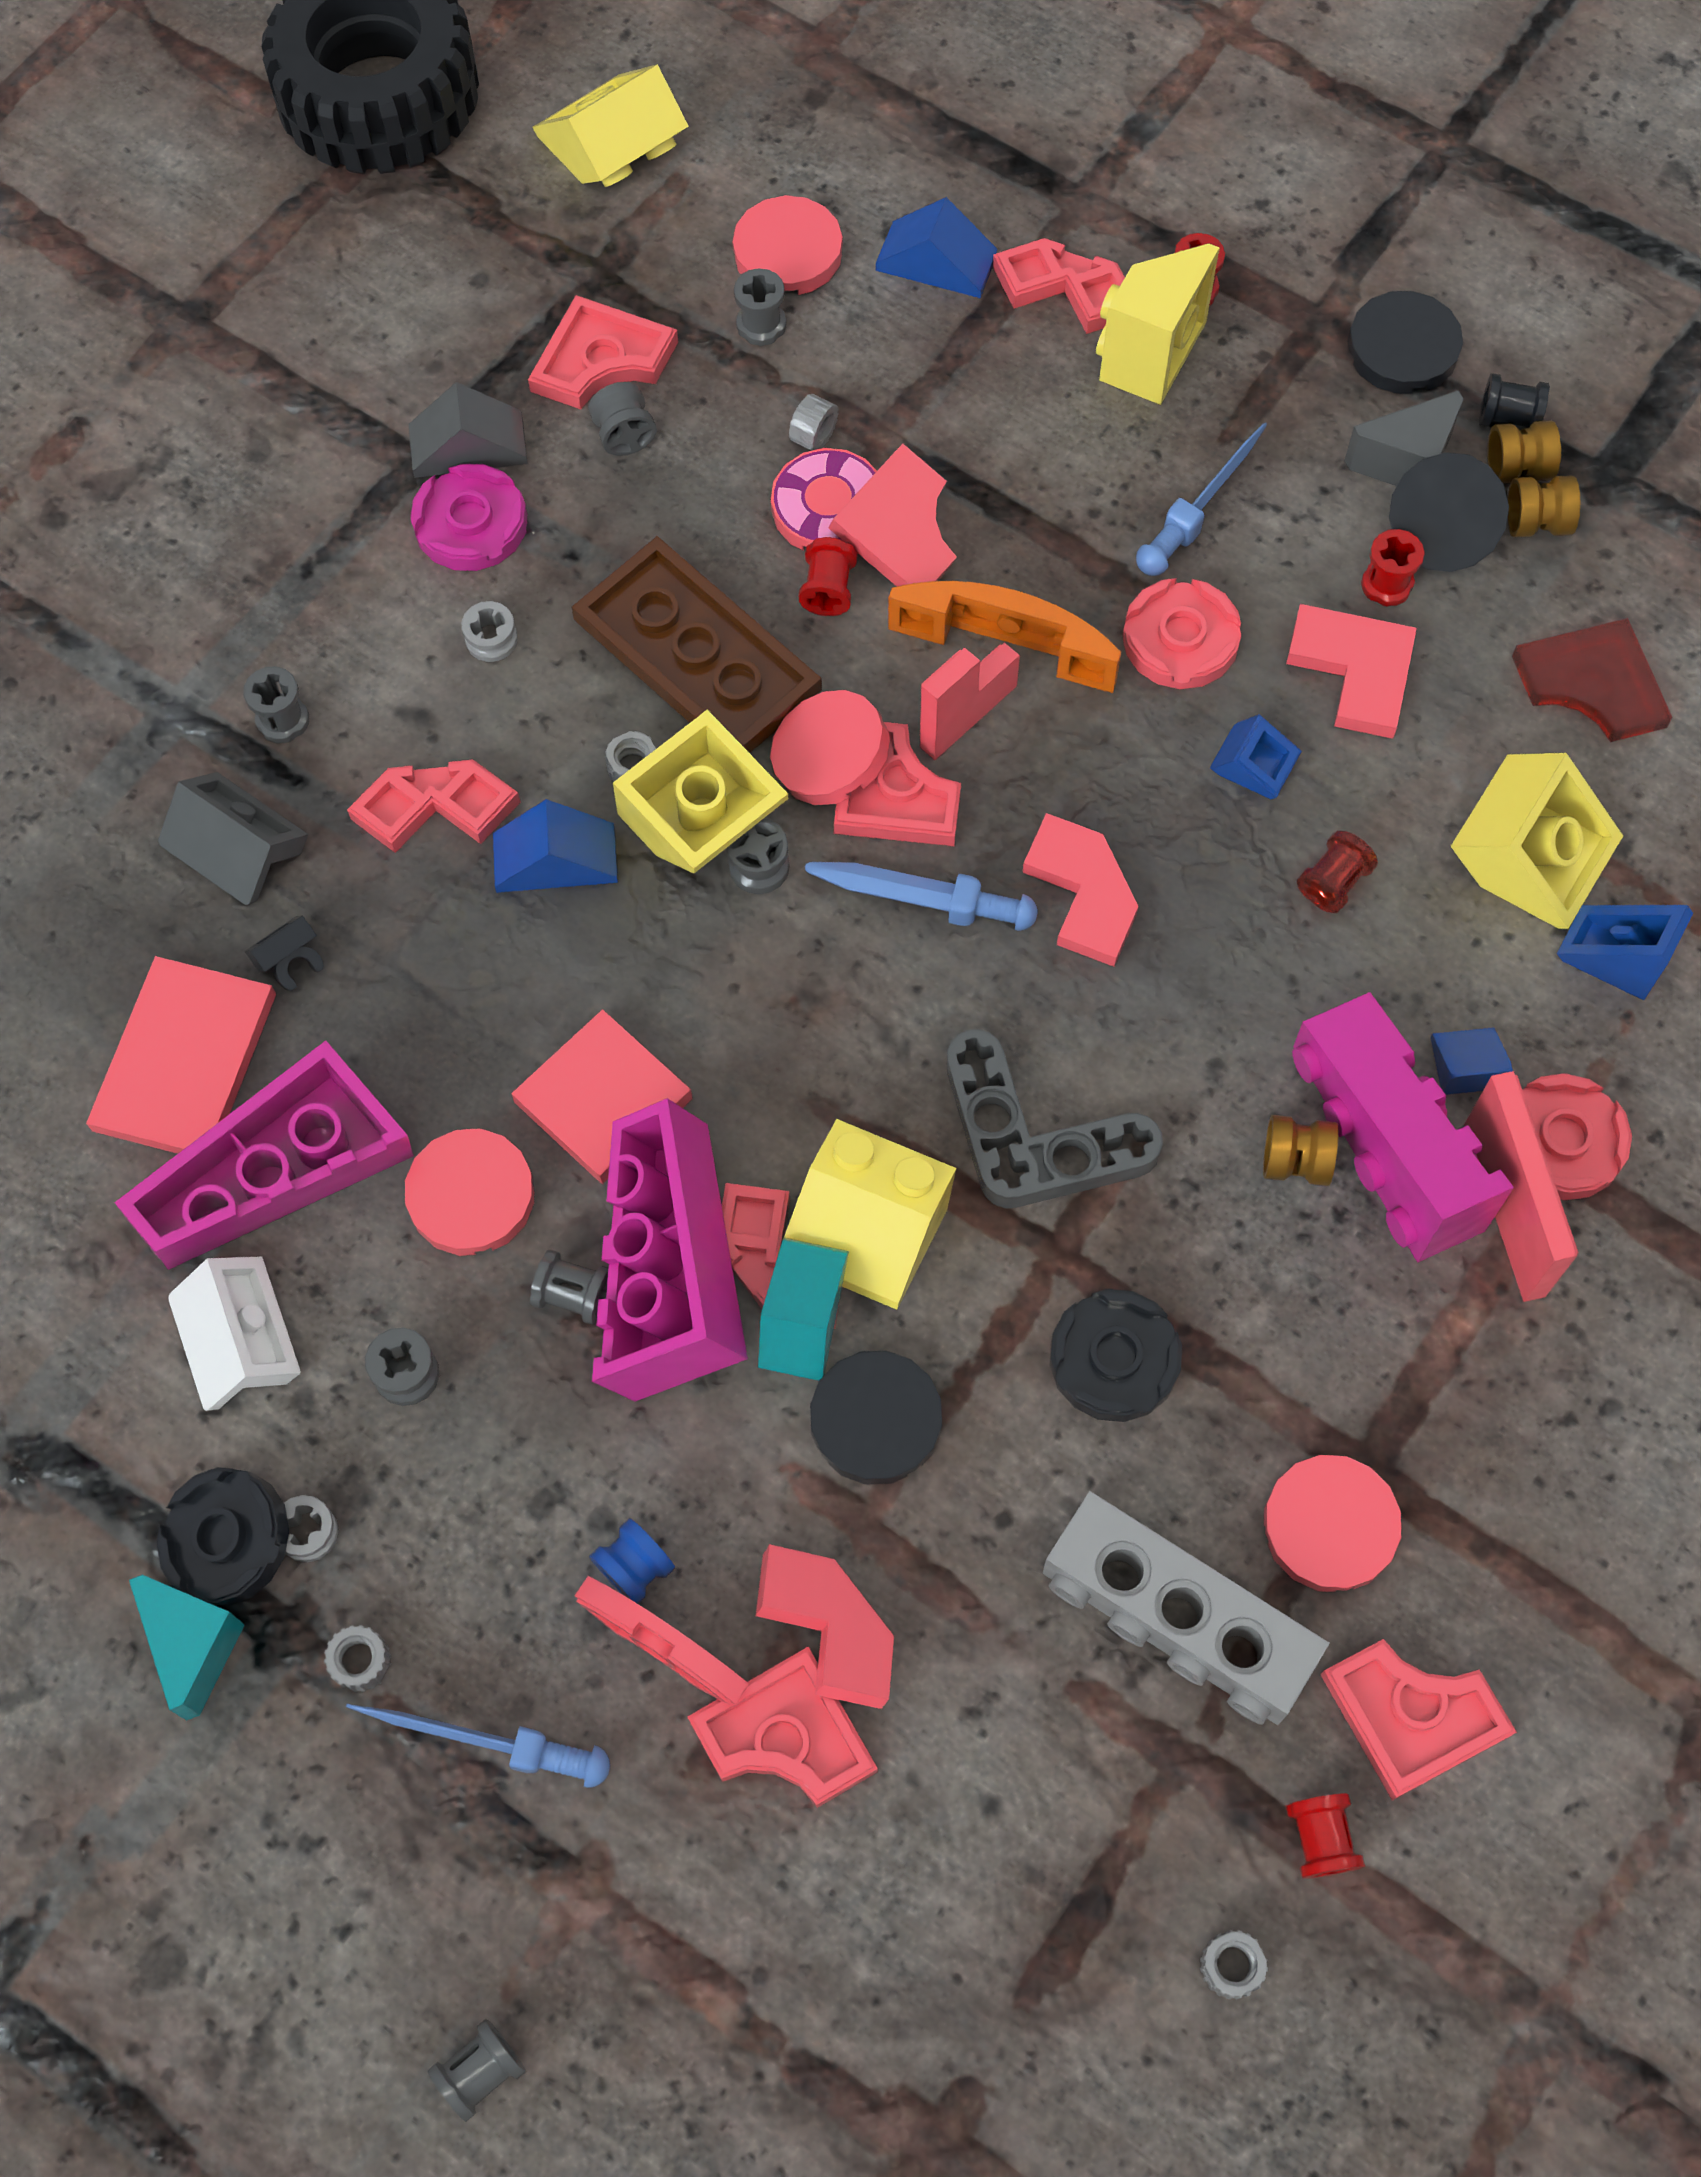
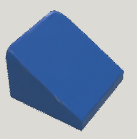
[1210,714,1302,799]
[1430,1027,1513,1095]

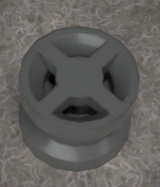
[588,382,657,456]
[727,818,790,894]
[365,1327,440,1406]

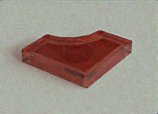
[1512,618,1673,742]

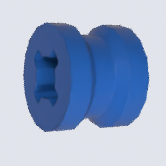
[589,1518,675,1604]

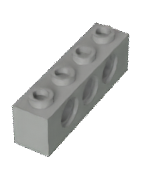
[1042,1491,1330,1725]

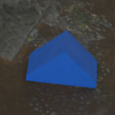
[876,197,997,298]
[493,799,618,893]
[1557,905,1693,1000]

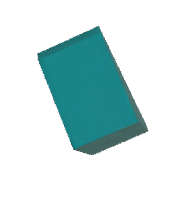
[758,1238,849,1381]
[129,1575,245,1721]

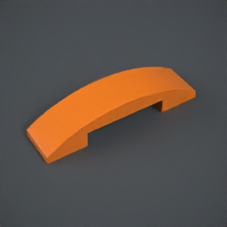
[888,581,1121,693]

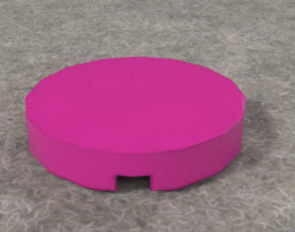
[410,464,528,571]

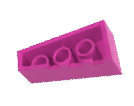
[1292,992,1514,1263]
[114,1040,414,1270]
[592,1098,748,1402]

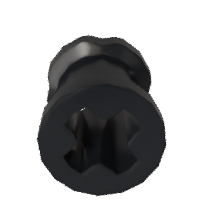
[1479,373,1550,428]

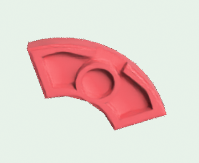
[574,1576,749,1705]

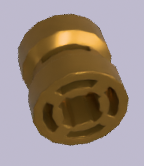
[1487,420,1561,483]
[1507,476,1581,537]
[1263,1115,1338,1186]

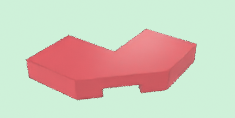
[993,238,1125,334]
[347,759,521,853]
[1023,813,1138,967]
[722,1183,840,1329]
[756,1544,894,1709]

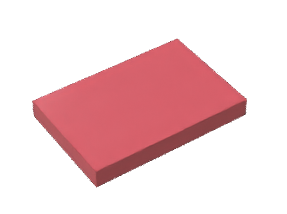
[86,956,276,1154]
[1464,1071,1579,1302]

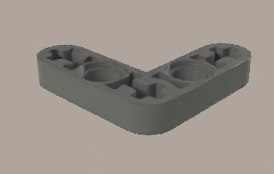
[946,1029,1163,1208]

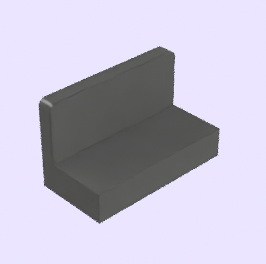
[158,772,308,905]

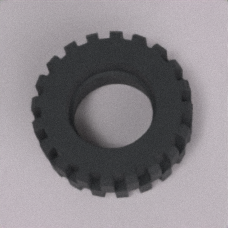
[261,0,479,174]

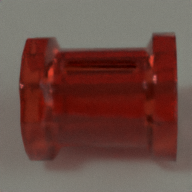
[1297,831,1378,913]

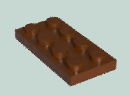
[571,536,822,753]

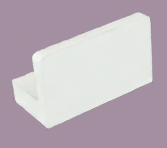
[169,1256,301,1411]

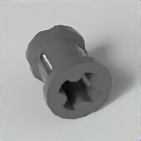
[734,268,786,346]
[243,666,309,743]
[530,1250,608,1325]
[427,2019,526,2122]

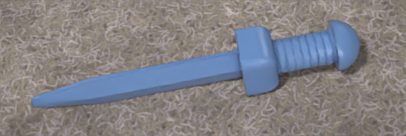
[1136,423,1267,576]
[805,862,1038,931]
[346,1704,610,1788]

